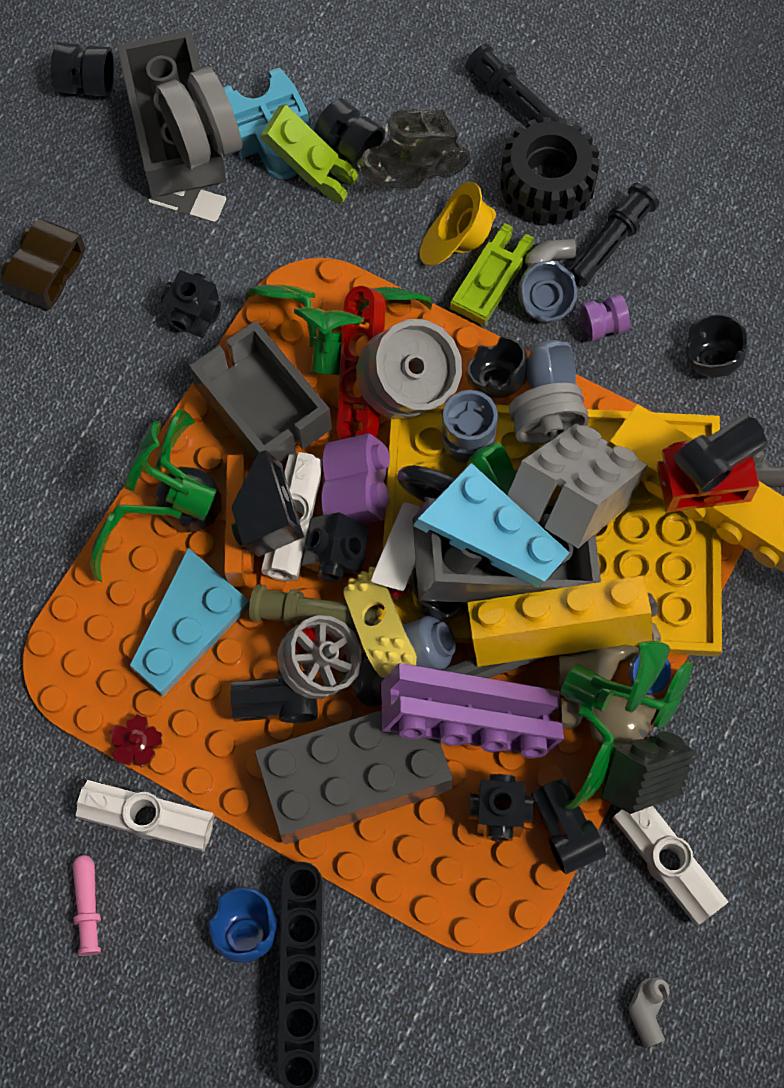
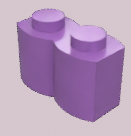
[322,433,390,524]

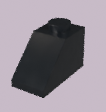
[231,450,304,557]

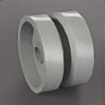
[156,66,242,170]
[356,319,462,419]

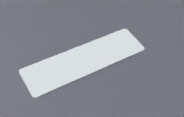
[371,502,421,591]

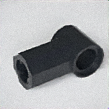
[673,414,768,494]
[230,671,318,723]
[531,778,606,875]

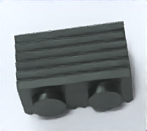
[601,731,696,814]

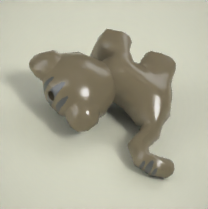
[557,622,661,748]

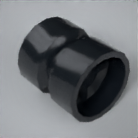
[51,42,114,97]
[314,98,385,170]

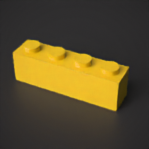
[467,575,652,667]

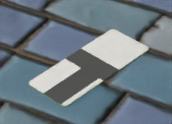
[149,188,226,222]

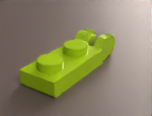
[260,104,358,203]
[450,223,534,326]

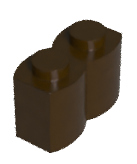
[1,218,86,310]

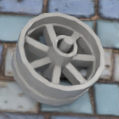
[509,383,589,445]
[278,615,362,699]

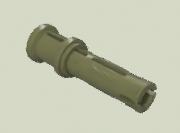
[249,584,382,631]

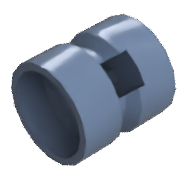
[442,390,498,463]

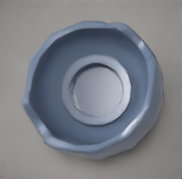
[518,260,578,323]
[526,340,576,389]

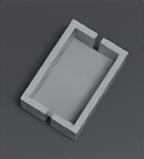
[507,424,648,548]

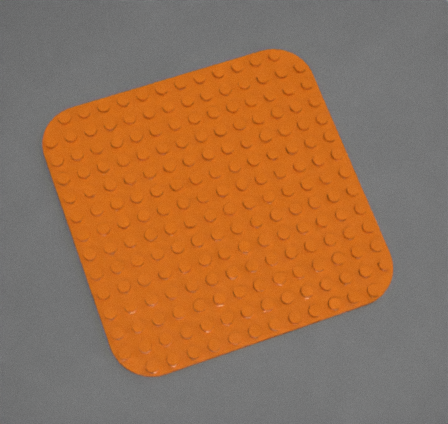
[23,258,744,955]

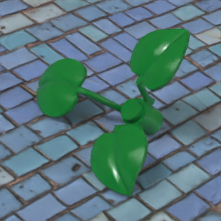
[245,285,432,375]
[90,410,217,582]
[560,641,693,810]

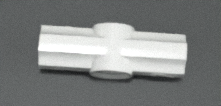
[261,452,323,582]
[76,780,215,852]
[612,806,728,927]

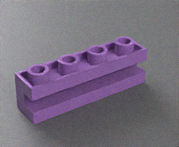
[381,663,564,758]

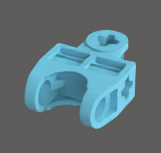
[223,68,310,179]

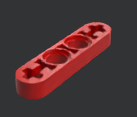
[337,285,386,440]

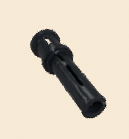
[465,43,561,123]
[567,183,659,287]

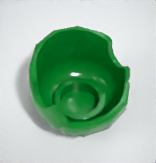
[466,443,516,495]

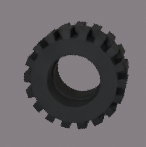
[500,117,600,225]

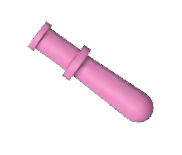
[72,855,101,956]

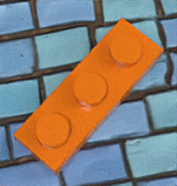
[224,455,254,587]

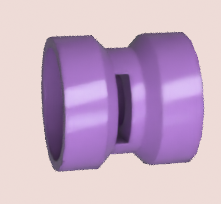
[580,294,630,342]

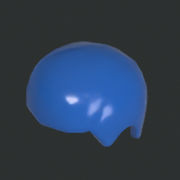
[209,887,278,963]

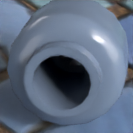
[402,616,456,670]

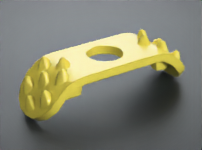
[343,567,417,678]

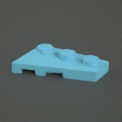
[413,463,570,588]
[130,548,250,697]

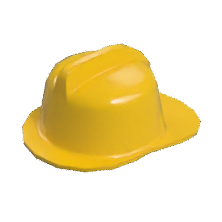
[420,182,496,266]

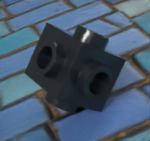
[161,270,221,338]
[302,512,370,582]
[469,774,533,841]

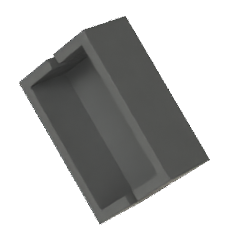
[189,321,332,464]

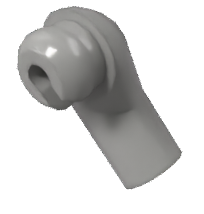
[525,239,576,270]
[629,977,670,1049]

